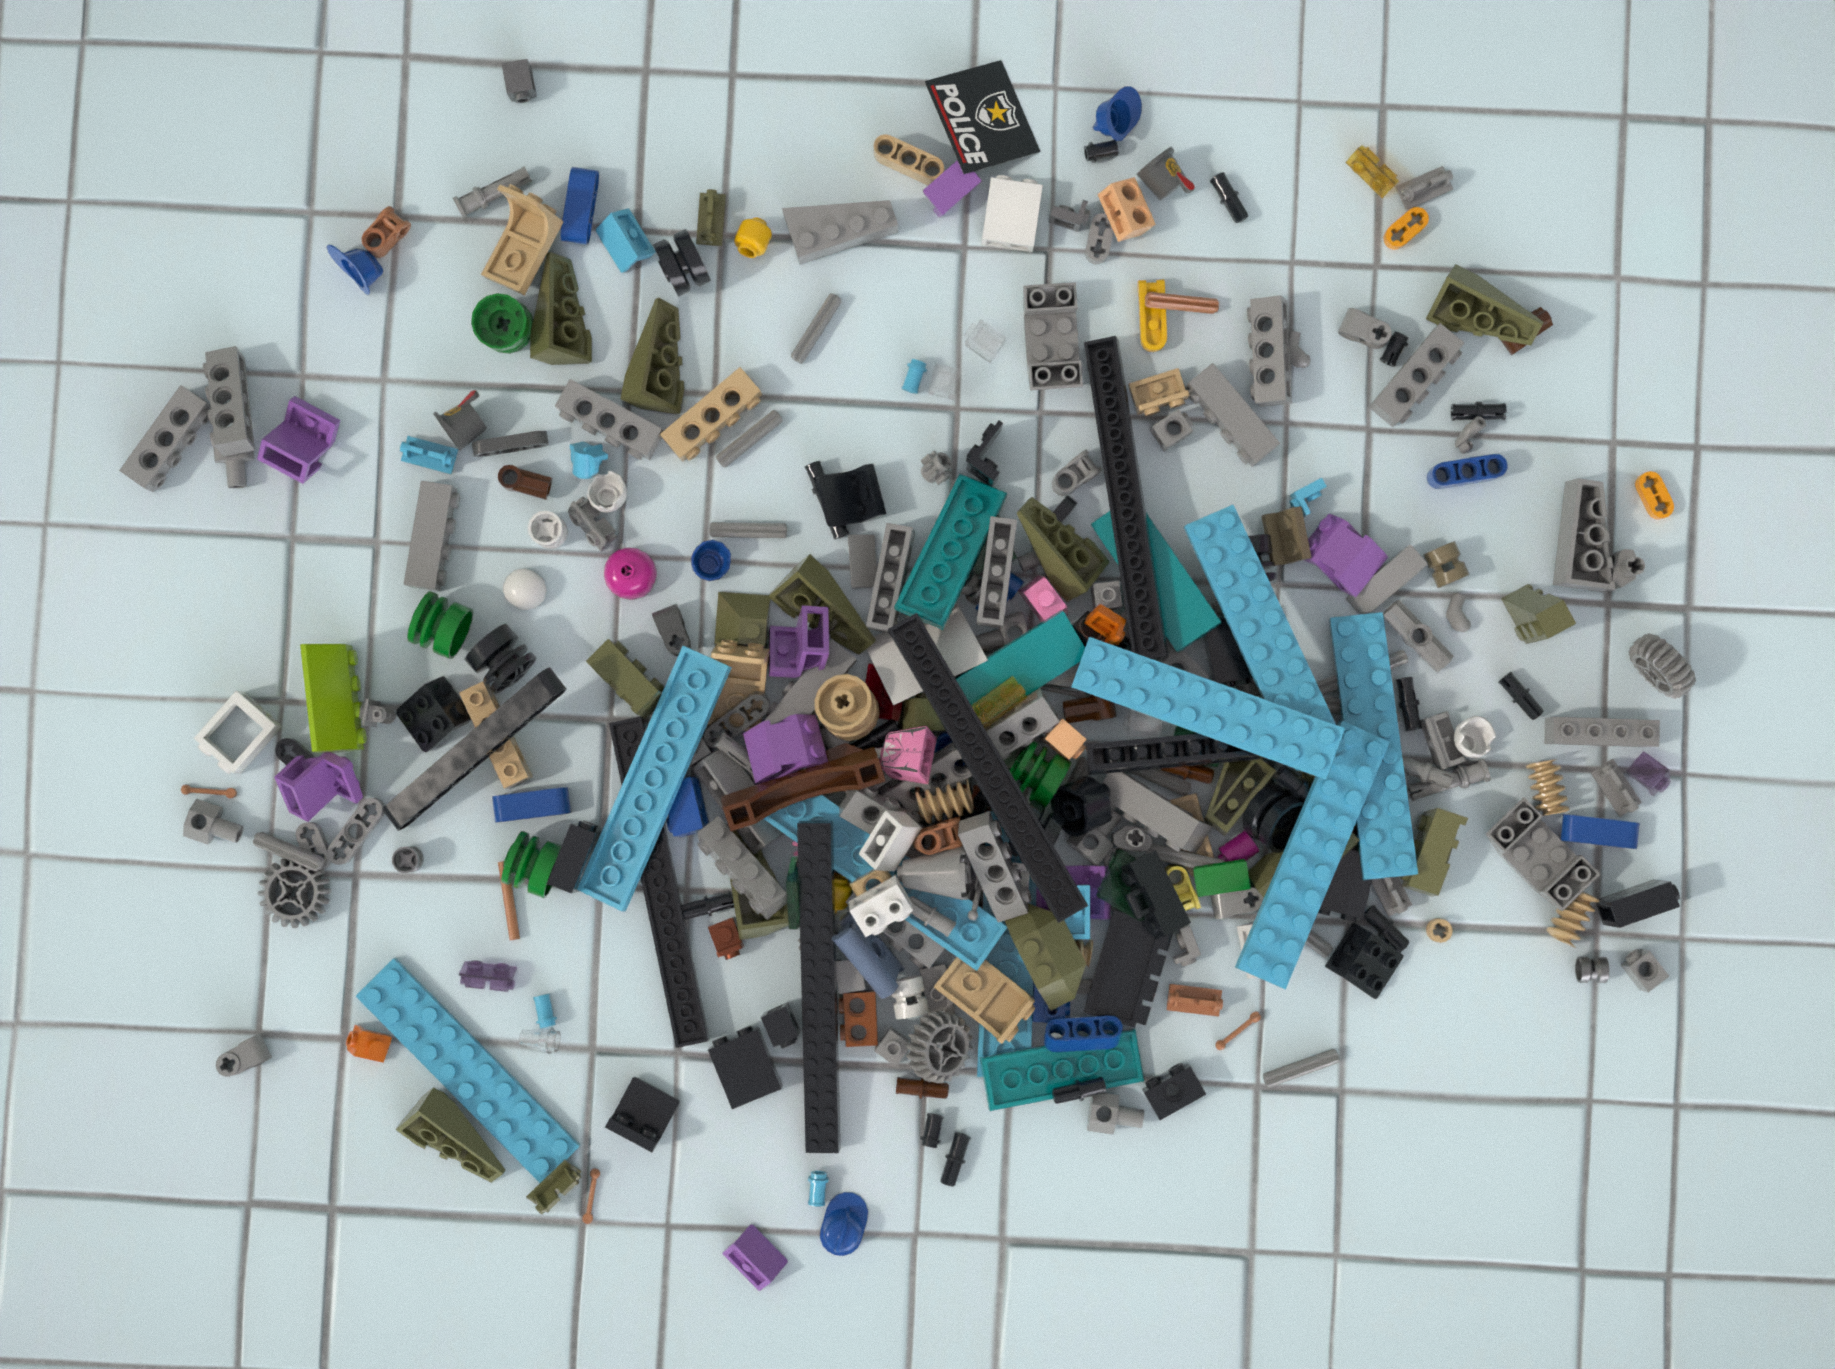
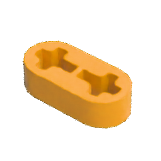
[1383,207,1429,250]
[1635,471,1674,520]

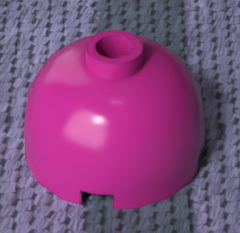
[604,547,657,600]

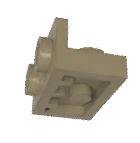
[1261,506,1312,566]

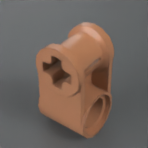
[361,206,411,258]
[912,817,963,855]

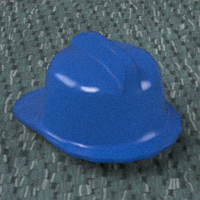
[1093,86,1142,141]
[326,244,383,295]
[820,1192,868,1256]

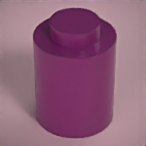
[1217,830,1260,862]

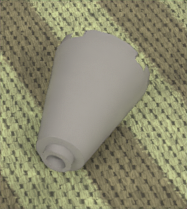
[897,846,971,900]

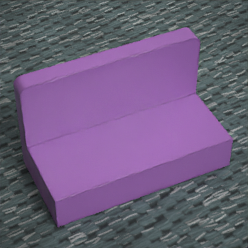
[923,160,982,218]
[722,1224,788,1291]

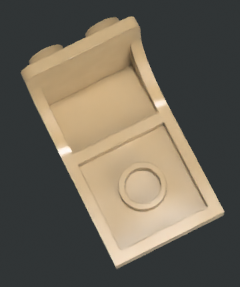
[481,184,563,296]
[708,640,770,731]
[934,957,1035,1044]

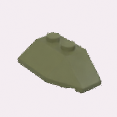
[1005,903,1086,1010]

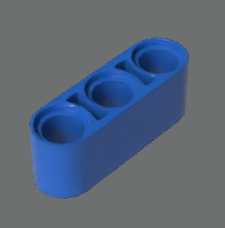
[561,167,599,245]
[1427,454,1508,489]
[492,787,571,823]
[1560,814,1640,849]
[1043,1016,1123,1052]

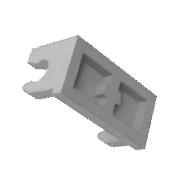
[1420,711,1466,770]

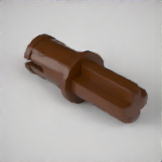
[1161,765,1214,784]
[896,1077,949,1099]

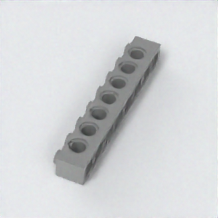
[866,688,1060,813]

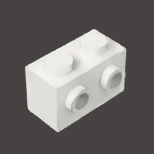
[859,810,922,871]
[849,875,913,937]

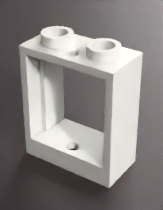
[194,691,283,774]

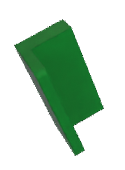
[1193,859,1251,897]

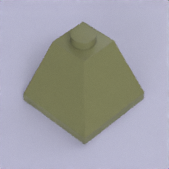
[714,592,771,648]

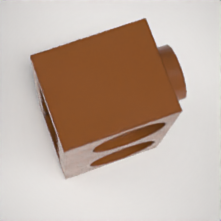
[838,990,878,1047]

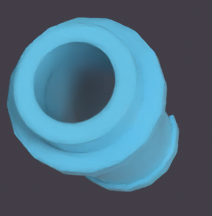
[901,359,927,394]
[533,994,557,1029]
[808,1171,829,1207]

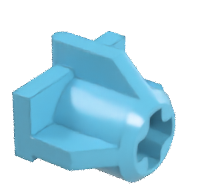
[570,441,608,479]

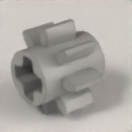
[921,451,953,485]

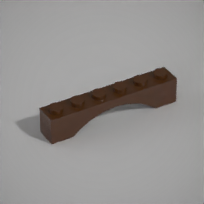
[721,747,885,831]

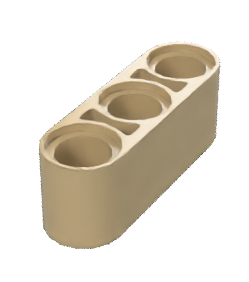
[874,134,944,185]

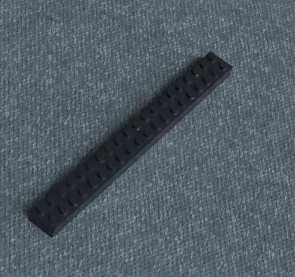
[1084,336,1169,660]
[888,613,1088,923]
[609,717,710,1048]
[797,821,841,1153]

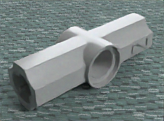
[1383,600,1454,672]

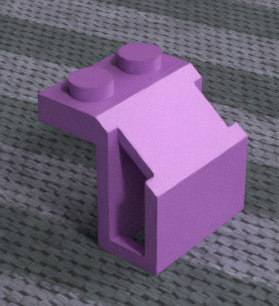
[257,396,341,484]
[1304,513,1388,597]
[769,605,829,678]
[743,714,828,783]
[274,752,363,822]
[1036,865,1111,920]

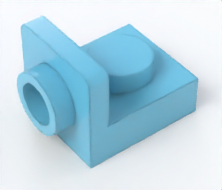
[1289,478,1327,517]

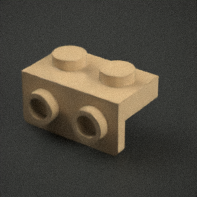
[1128,368,1190,417]

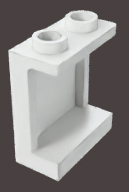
[981,175,1043,253]

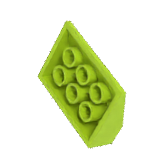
[300,644,367,753]

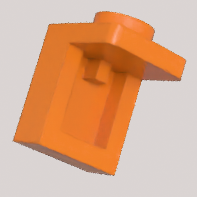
[1084,603,1126,645]
[346,1025,392,1063]

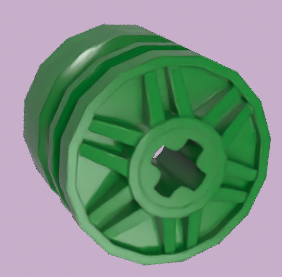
[471,293,533,354]
[407,591,473,659]
[1010,740,1072,808]
[501,831,562,898]

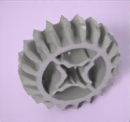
[1628,633,1696,699]
[257,858,332,928]
[905,1010,973,1083]

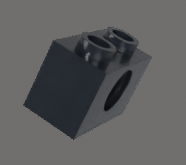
[761,1002,801,1049]
[1142,1063,1206,1120]

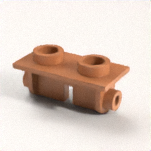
[1166,984,1223,1017]

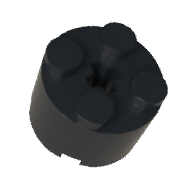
[1051,776,1112,837]

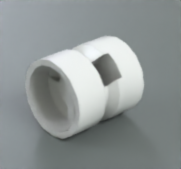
[528,511,568,549]
[891,975,929,1019]

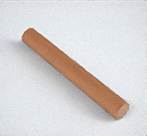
[498,861,520,940]

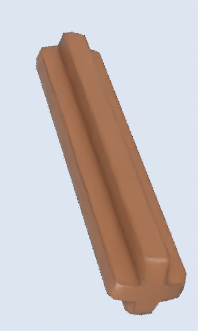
[1145,292,1219,314]

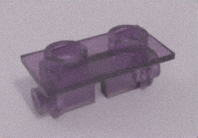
[459,960,517,992]

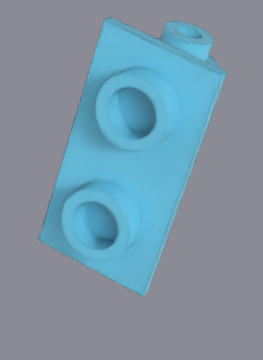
[400,436,458,474]

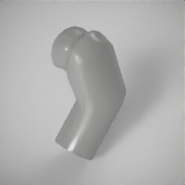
[1289,331,1311,368]
[1455,416,1486,454]
[1446,593,1471,632]

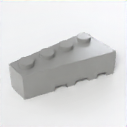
[782,200,898,265]
[1553,478,1616,592]
[1102,772,1213,853]

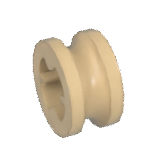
[1426,918,1453,943]

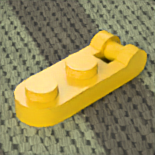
[1137,279,1167,353]

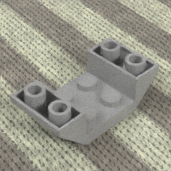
[1023,282,1083,391]
[1486,797,1601,911]

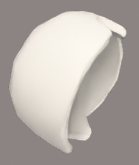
[587,470,627,513]
[503,568,547,610]
[1454,715,1496,759]

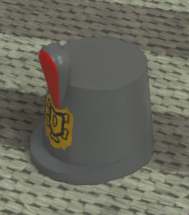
[1136,146,1195,201]
[433,390,487,451]

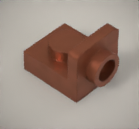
[708,917,745,960]

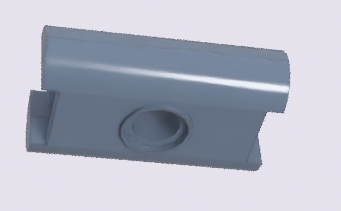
[832,911,905,999]

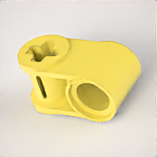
[1165,864,1201,911]

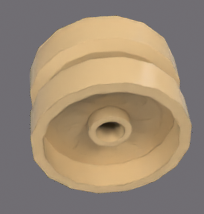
[814,674,880,741]

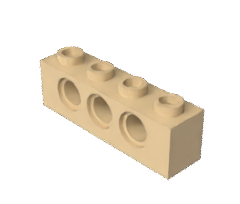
[660,367,762,462]
[459,681,533,789]

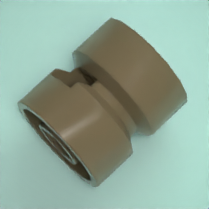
[1423,541,1470,588]

